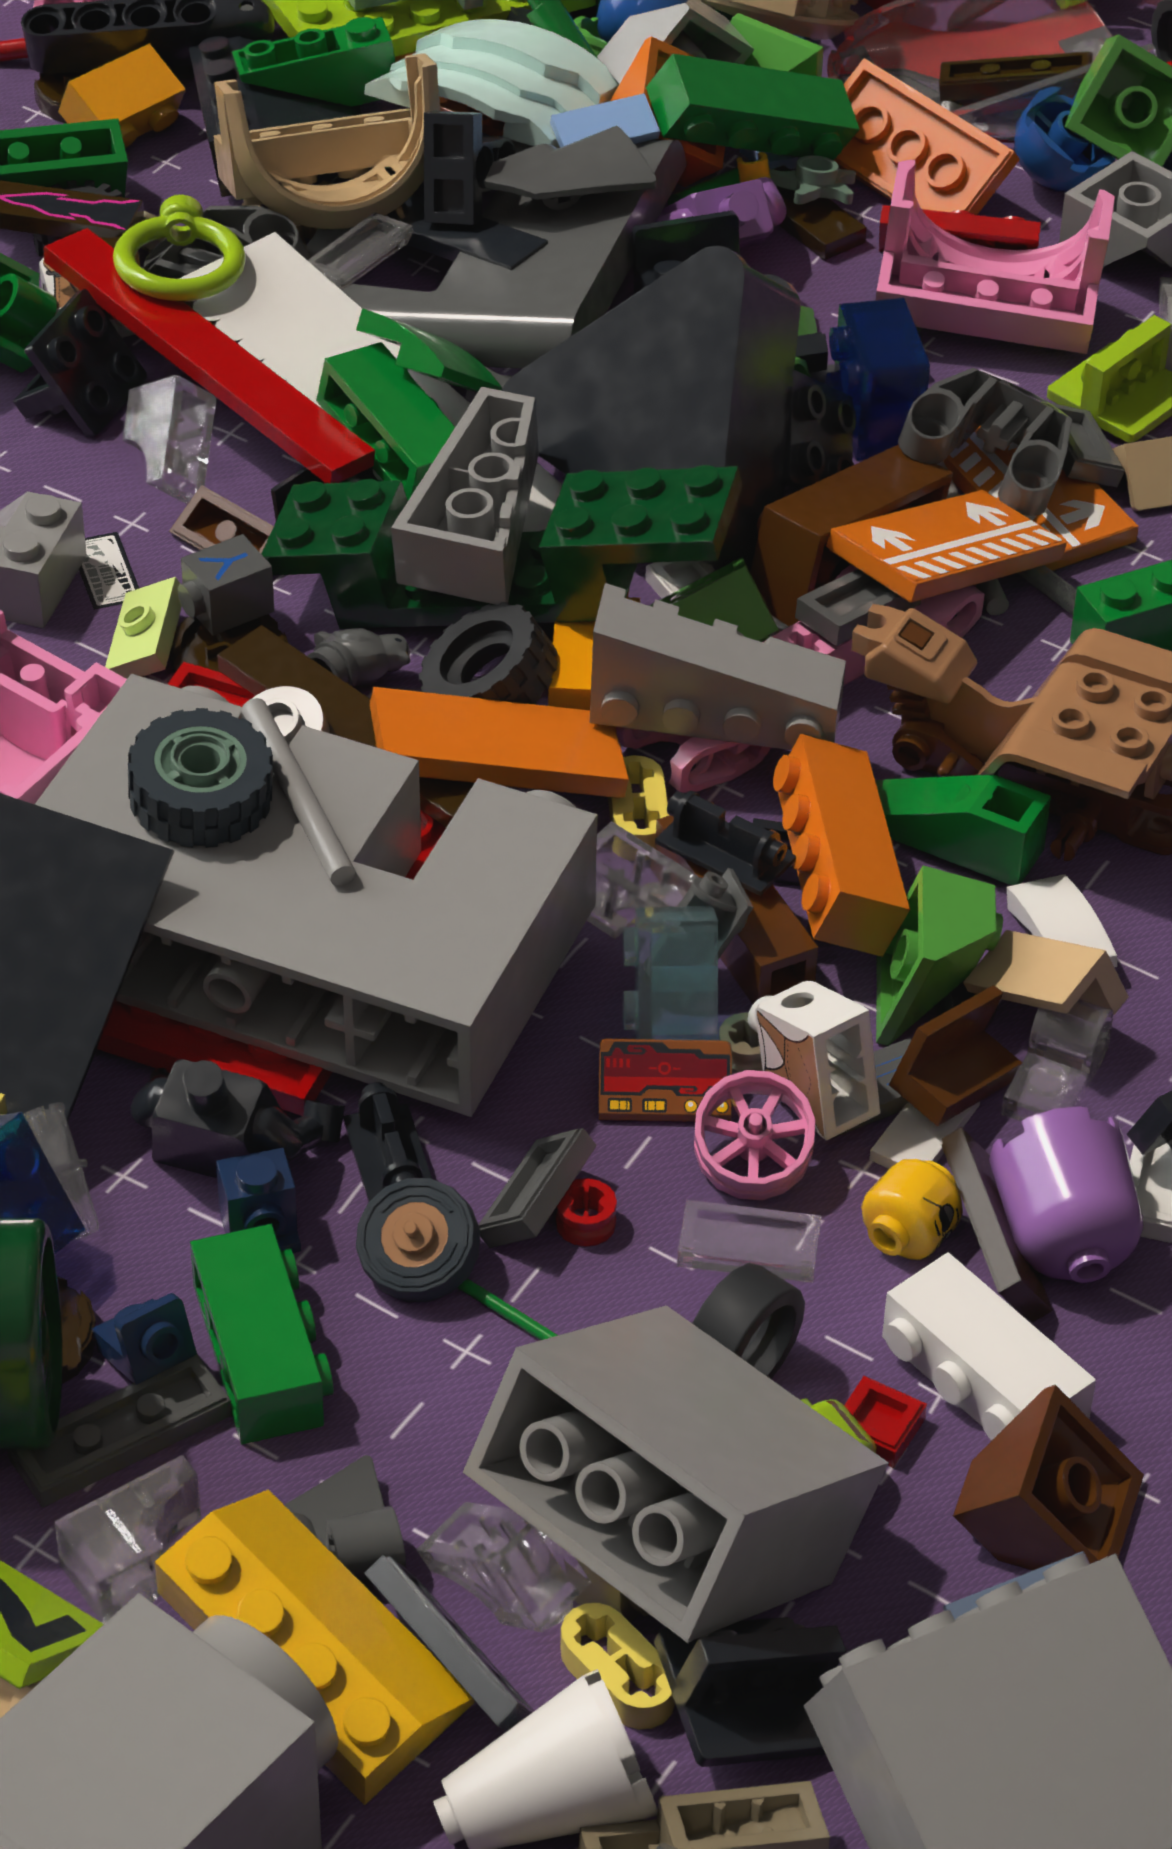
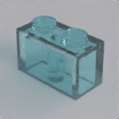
[623,906,718,1040]

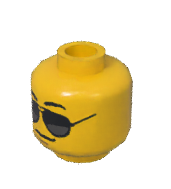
[861,1159,963,1260]

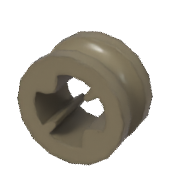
[719,1012,763,1074]

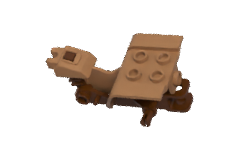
[852,604,1172,861]

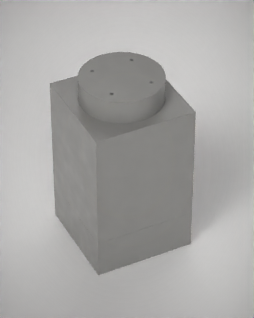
[0,1593,338,1849]

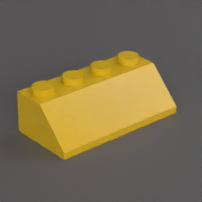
[155,1489,475,1805]

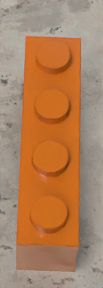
[773,734,910,957]

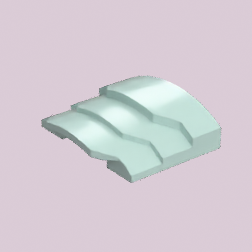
[364,19,619,147]

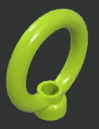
[113,195,246,301]

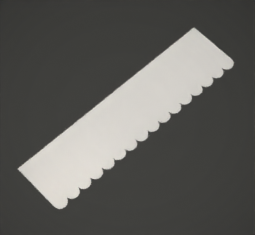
[179,232,563,532]

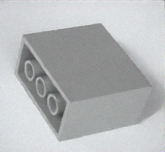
[463,1305,888,1643]
[804,1553,1172,1849]

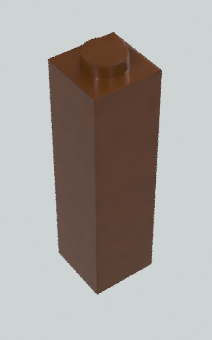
[655,802,818,1004]

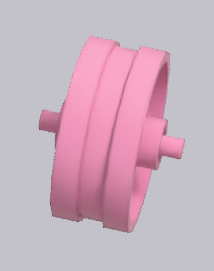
[694,1070,815,1200]

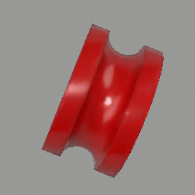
[555,1178,617,1247]

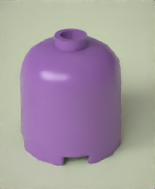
[989,1106,1143,1283]

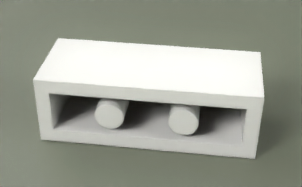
[882,1252,1096,1441]

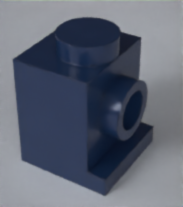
[216,1148,301,1253]

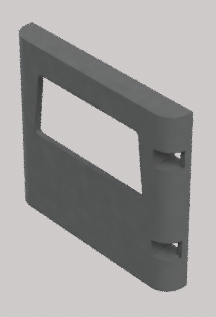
[306,135,687,369]

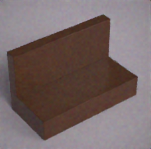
[889,985,1023,1127]

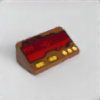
[599,1039,732,1122]

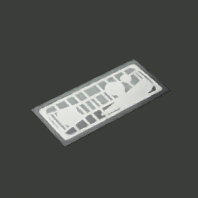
[79,532,139,610]

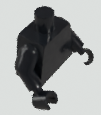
[131,1059,345,1178]

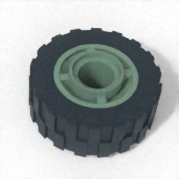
[128,708,273,848]

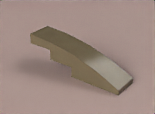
[578,1781,830,1849]

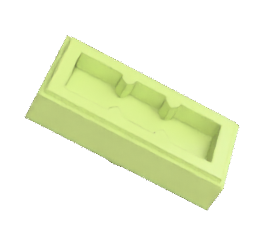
[105,577,182,679]

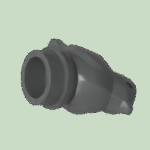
[308,629,410,687]

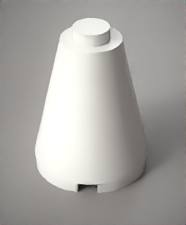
[433,1669,658,1849]

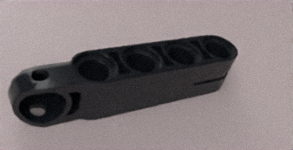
[21,0,274,74]

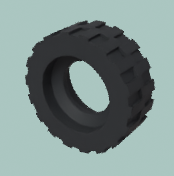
[419,602,558,704]

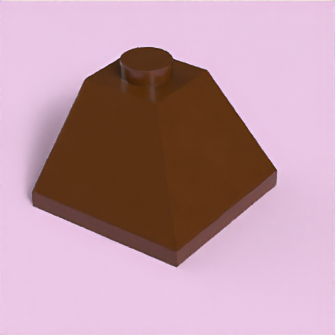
[953,1384,1144,1571]

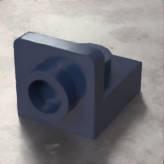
[92,1293,197,1385]

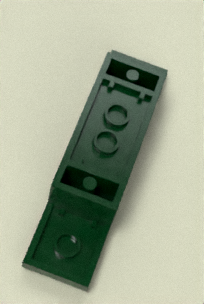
[261,465,743,629]

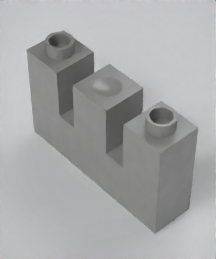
[35,673,597,1117]

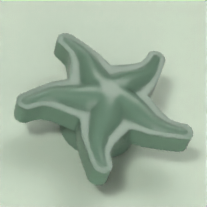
[770,155,856,205]

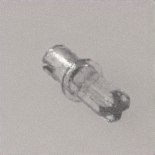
[21,1102,99,1241]

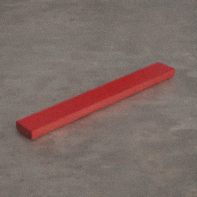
[44,228,375,483]

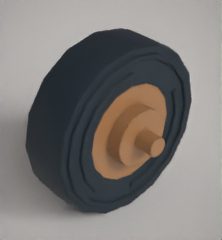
[356,1178,480,1302]

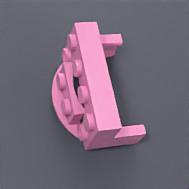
[873,160,1115,354]

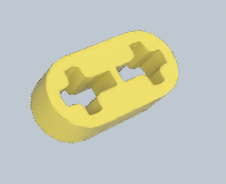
[608,755,669,858]
[560,1603,675,1730]

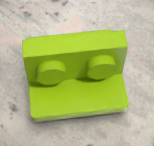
[1047,315,1172,443]

